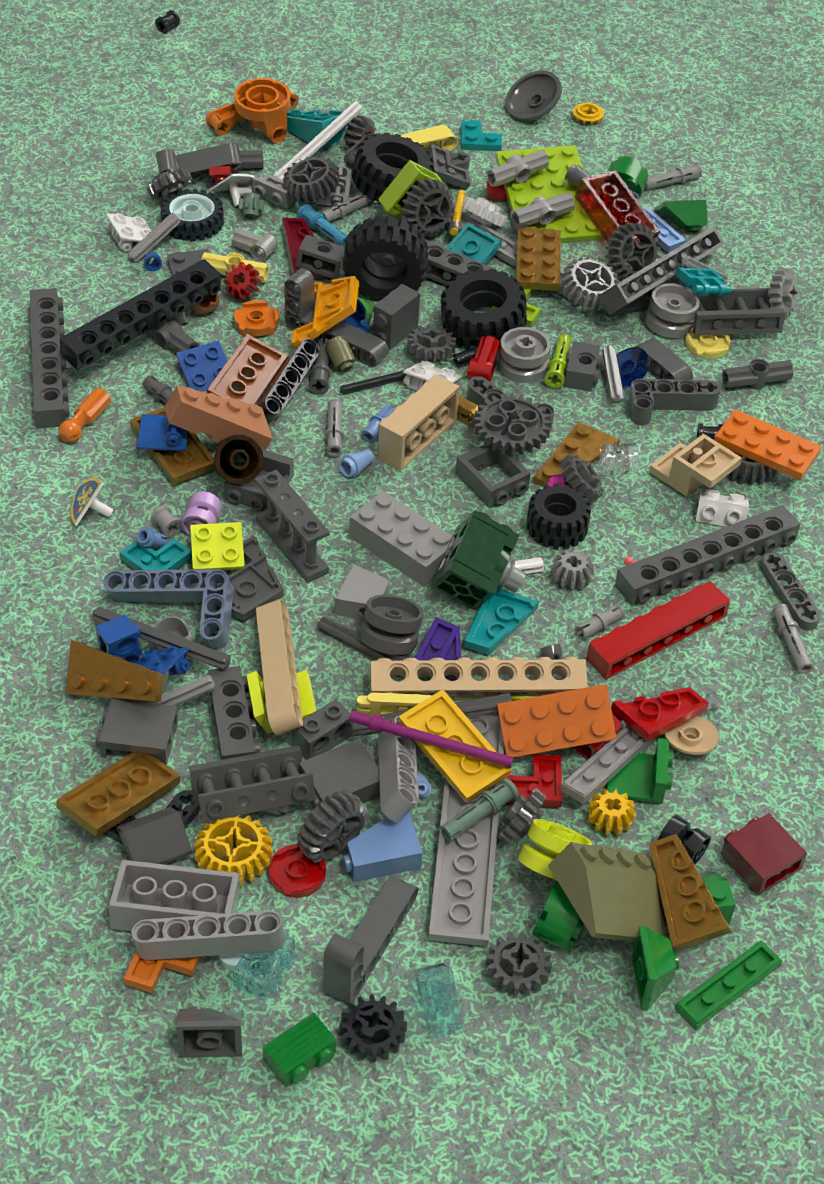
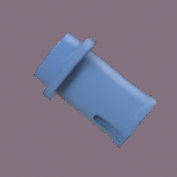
[137,527,168,549]

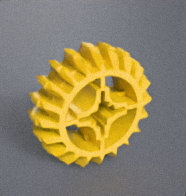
[194,815,273,887]

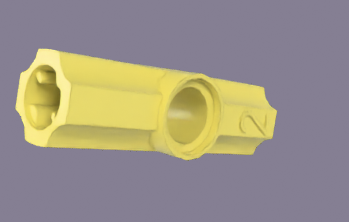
[202,252,269,283]

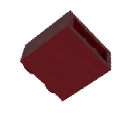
[721,813,807,895]

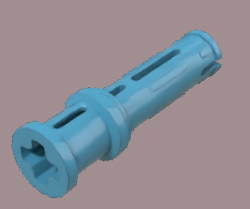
[297,204,348,247]

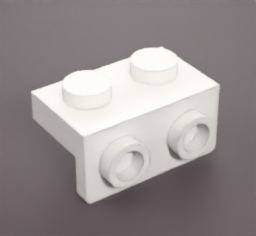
[696,489,749,527]

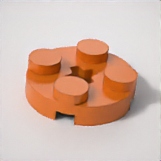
[234,301,279,337]

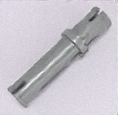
[644,165,702,191]
[321,194,375,222]
[325,399,344,457]
[772,604,814,674]

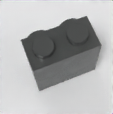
[372,284,420,350]

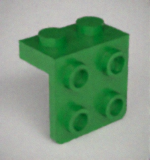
[607,738,674,804]

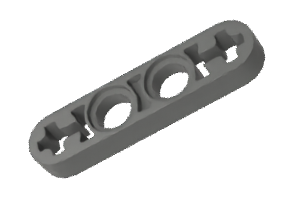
[760,552,820,631]

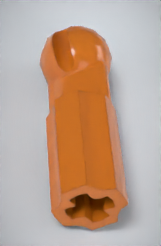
[58,388,111,443]

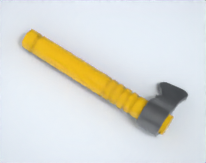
[449,190,466,237]

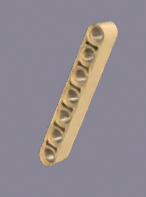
[256,598,303,736]

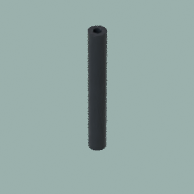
[340,370,407,395]

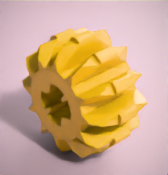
[587,788,636,837]

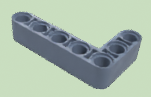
[103,569,234,650]

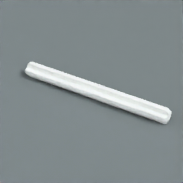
[273,101,363,180]

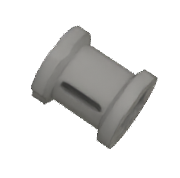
[151,505,182,538]

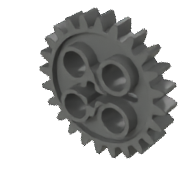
[473,393,551,456]

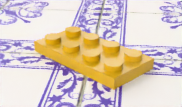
[398,689,511,803]

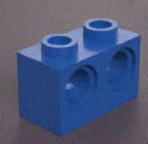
[96,614,142,663]

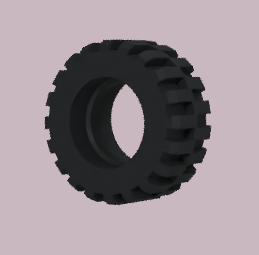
[351,133,434,206]
[342,215,429,301]
[440,268,527,350]

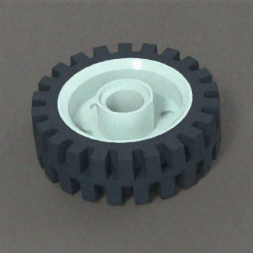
[160,189,224,242]

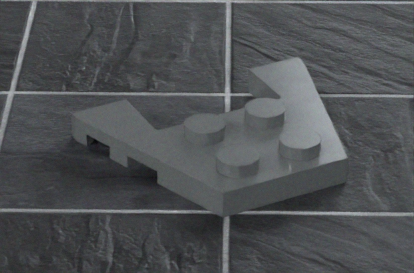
[190,536,284,621]

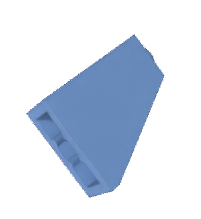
[343,812,422,882]

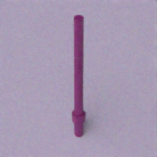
[348,710,514,768]

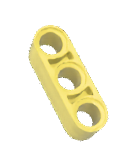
[401,125,458,151]

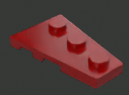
[611,687,709,742]

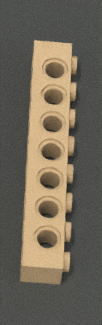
[370,657,588,700]

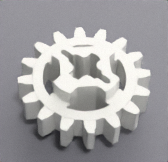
[462,197,507,227]

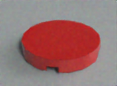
[268,844,326,898]

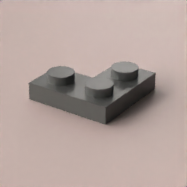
[427,144,471,190]

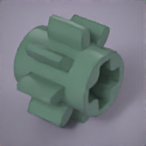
[238,193,264,218]

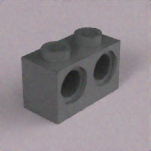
[292,699,353,760]

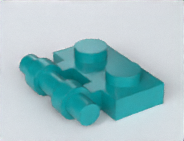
[675,268,732,297]

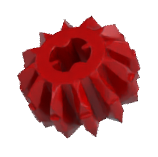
[223,262,262,301]

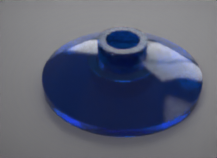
[616,347,650,387]

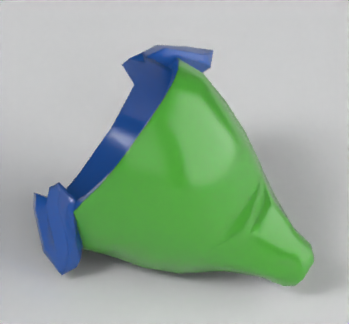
[342,297,375,333]

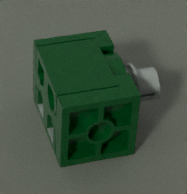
[431,510,526,610]

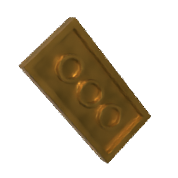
[516,227,561,291]
[130,407,216,485]
[56,752,181,838]

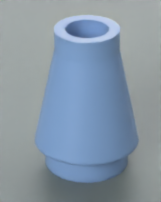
[339,450,374,478]

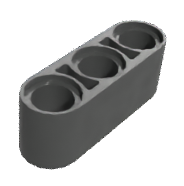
[632,338,693,380]

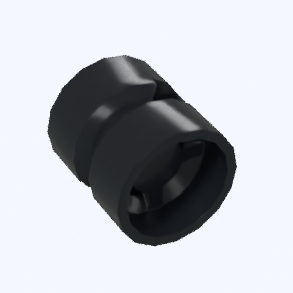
[658,814,711,865]

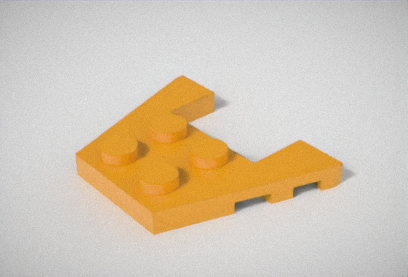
[291,276,359,348]

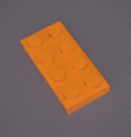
[714,409,822,481]
[497,684,617,758]

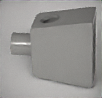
[335,565,390,620]

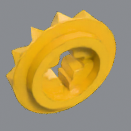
[573,103,604,125]

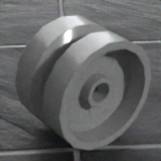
[645,283,700,338]
[498,327,551,383]

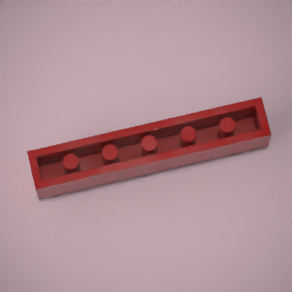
[586,581,730,680]

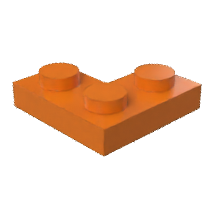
[123,951,202,993]

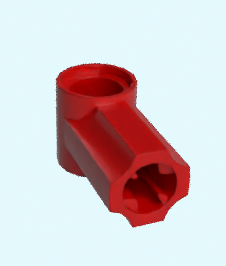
[467,336,501,382]

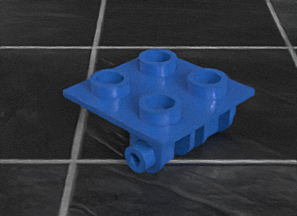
[176,341,228,392]
[137,414,188,451]
[135,646,190,676]

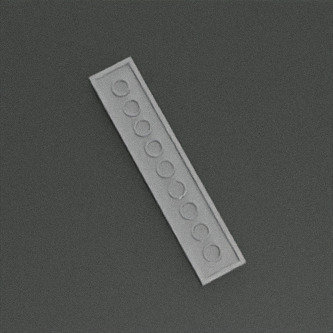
[428,701,504,947]

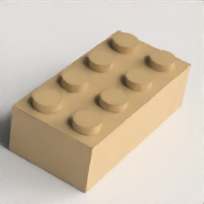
[377,374,460,471]

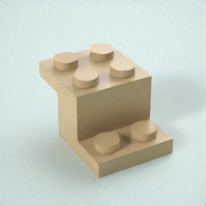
[649,434,742,497]

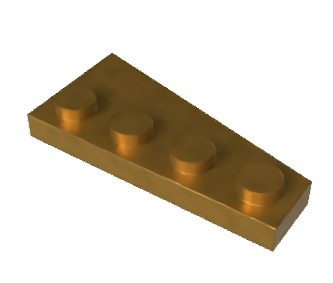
[533,422,620,487]
[65,640,164,702]
[649,834,732,951]

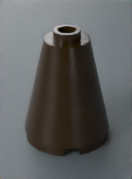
[214,434,264,484]

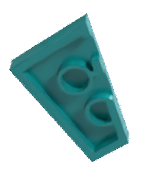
[464,589,539,655]

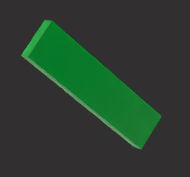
[674,940,782,1030]

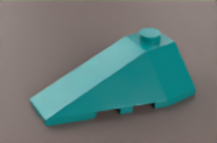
[287,109,347,149]

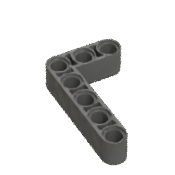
[284,268,389,367]
[323,875,419,1003]

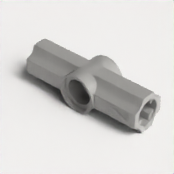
[487,150,549,187]
[511,193,575,229]

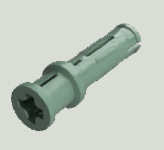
[440,778,519,842]

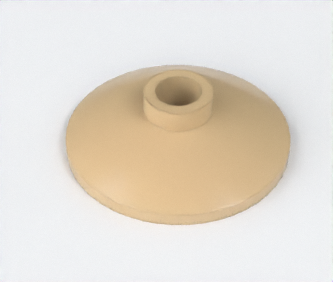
[664,716,719,755]

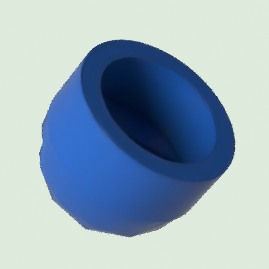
[144,252,162,271]

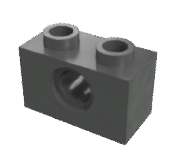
[296,235,345,279]
[564,341,603,392]

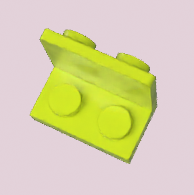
[190,522,244,570]
[246,670,317,734]

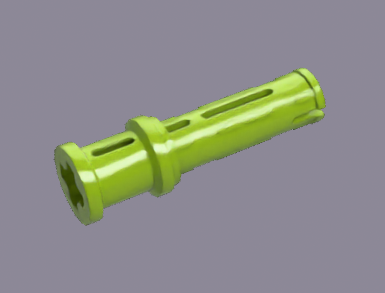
[544,334,572,388]

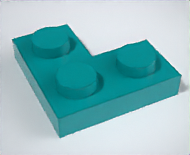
[461,120,502,151]
[120,538,192,570]

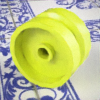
[518,819,593,880]

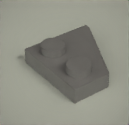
[167,249,209,276]

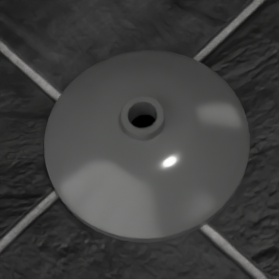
[506,71,562,121]

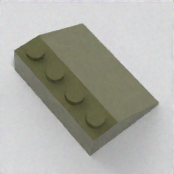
[548,842,667,941]

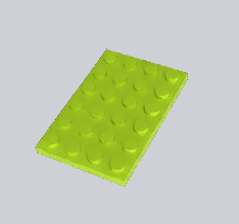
[495,145,605,243]

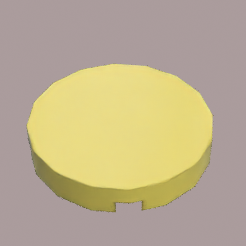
[685,327,731,359]

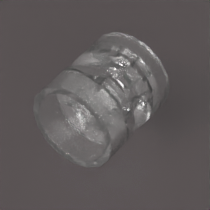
[599,443,640,475]

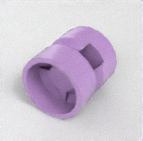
[181,491,222,536]

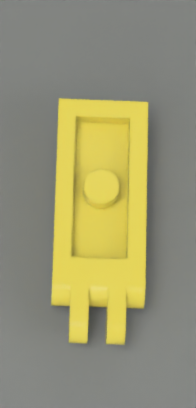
[357,692,431,716]

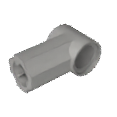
[231,228,278,262]

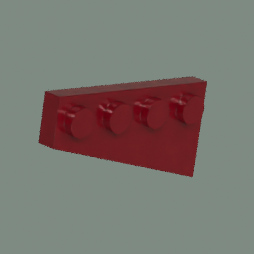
[282,217,333,280]

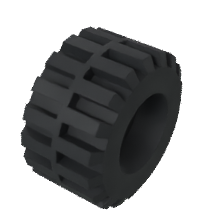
[526,484,591,549]

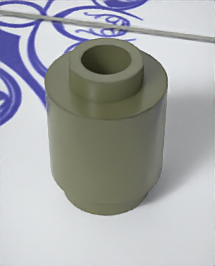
[326,336,356,372]

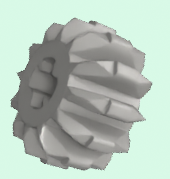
[551,549,595,591]

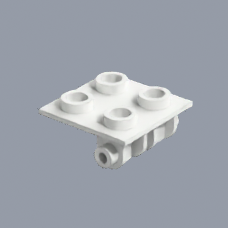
[106,213,159,252]
[403,361,462,391]

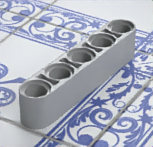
[378,716,419,822]
[131,911,285,960]

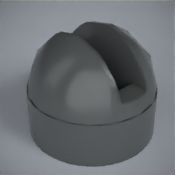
[540,644,562,660]

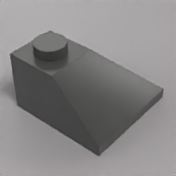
[176,1006,242,1058]

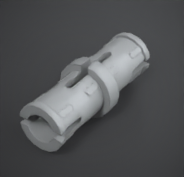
[575,604,625,641]

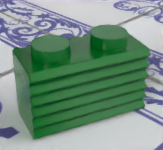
[262,1013,336,1087]

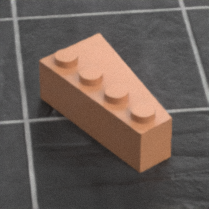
[165,386,273,450]

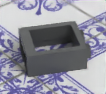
[456,445,530,508]

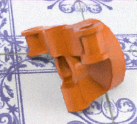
[205,78,299,144]

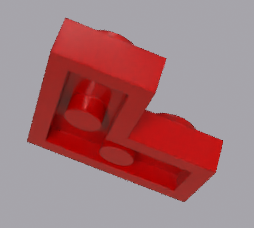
[505,754,562,807]

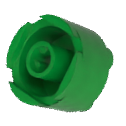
[602,156,649,202]
[532,880,584,952]

